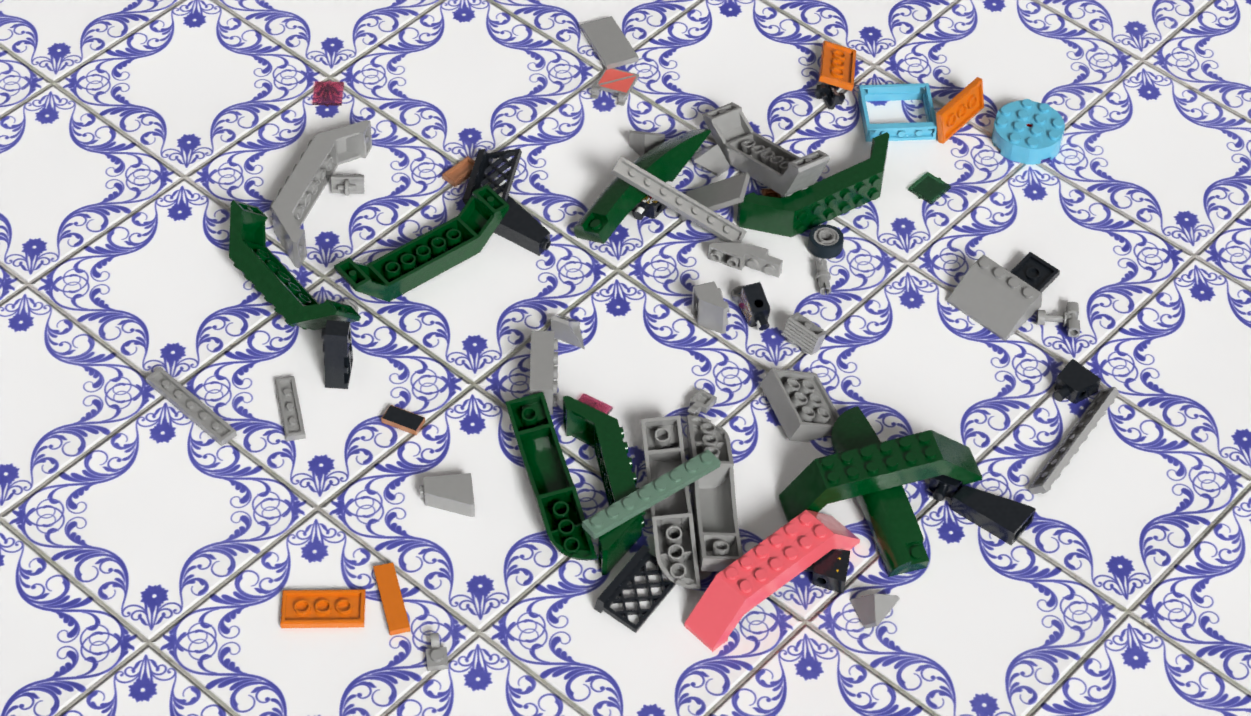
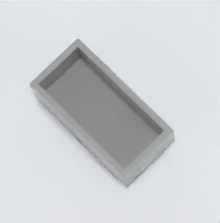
[529,331,558,415]

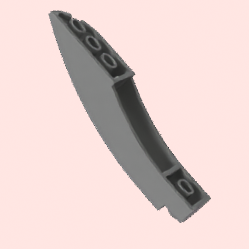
[641,415,701,589]
[687,415,743,572]

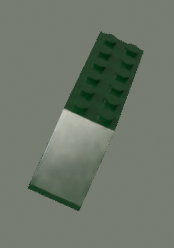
[737,132,889,237]
[334,185,509,302]
[229,200,361,330]
[563,396,645,575]
[779,430,982,523]

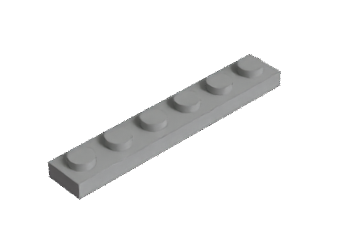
[146,367,237,446]

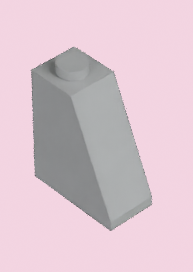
[420,473,475,517]

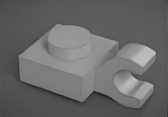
[687,389,717,416]
[425,633,449,671]

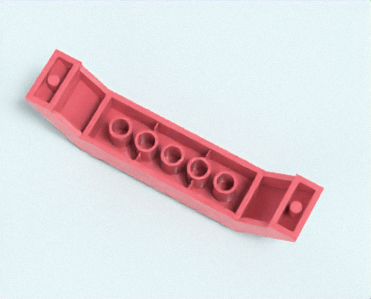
[684,510,860,652]

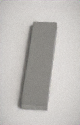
[275,376,306,442]

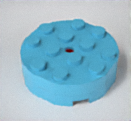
[991,99,1065,165]

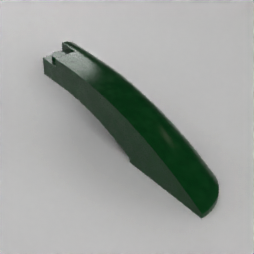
[574,129,711,244]
[505,392,597,561]
[831,406,929,577]

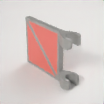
[591,68,639,106]

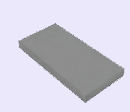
[580,16,639,70]
[679,172,750,221]

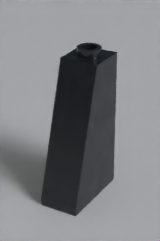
[493,196,551,256]
[951,485,1036,545]

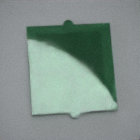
[908,172,951,205]

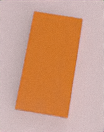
[818,41,856,91]
[936,77,984,144]
[280,589,366,628]

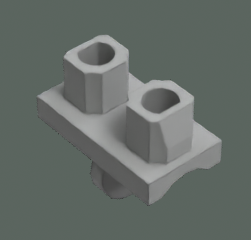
[331,174,365,196]

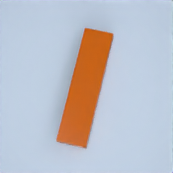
[373,562,410,635]

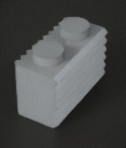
[781,312,827,355]

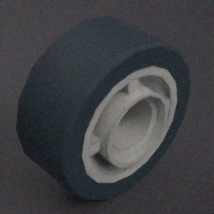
[808,225,844,259]

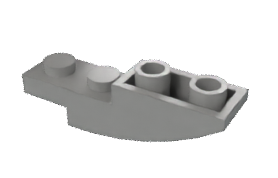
[708,242,783,278]

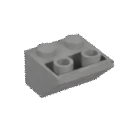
[691,281,729,334]

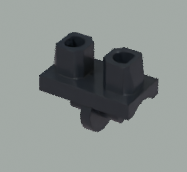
[814,82,845,110]

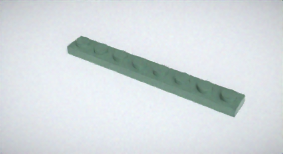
[582,449,721,540]

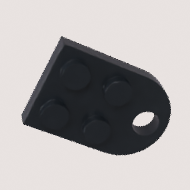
[1010,252,1060,293]

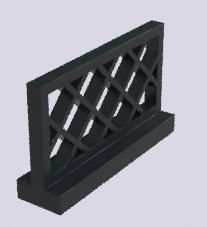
[462,148,522,205]
[594,544,676,633]

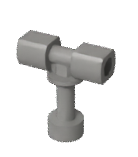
[1036,302,1080,337]

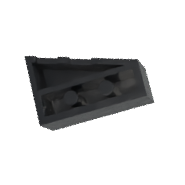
[321,320,353,389]

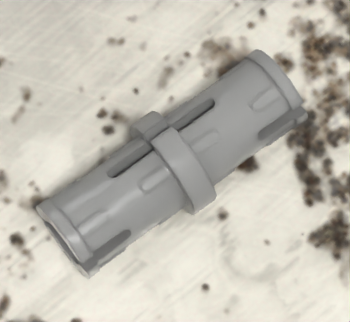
[815,259,832,295]

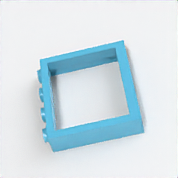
[858,83,937,142]

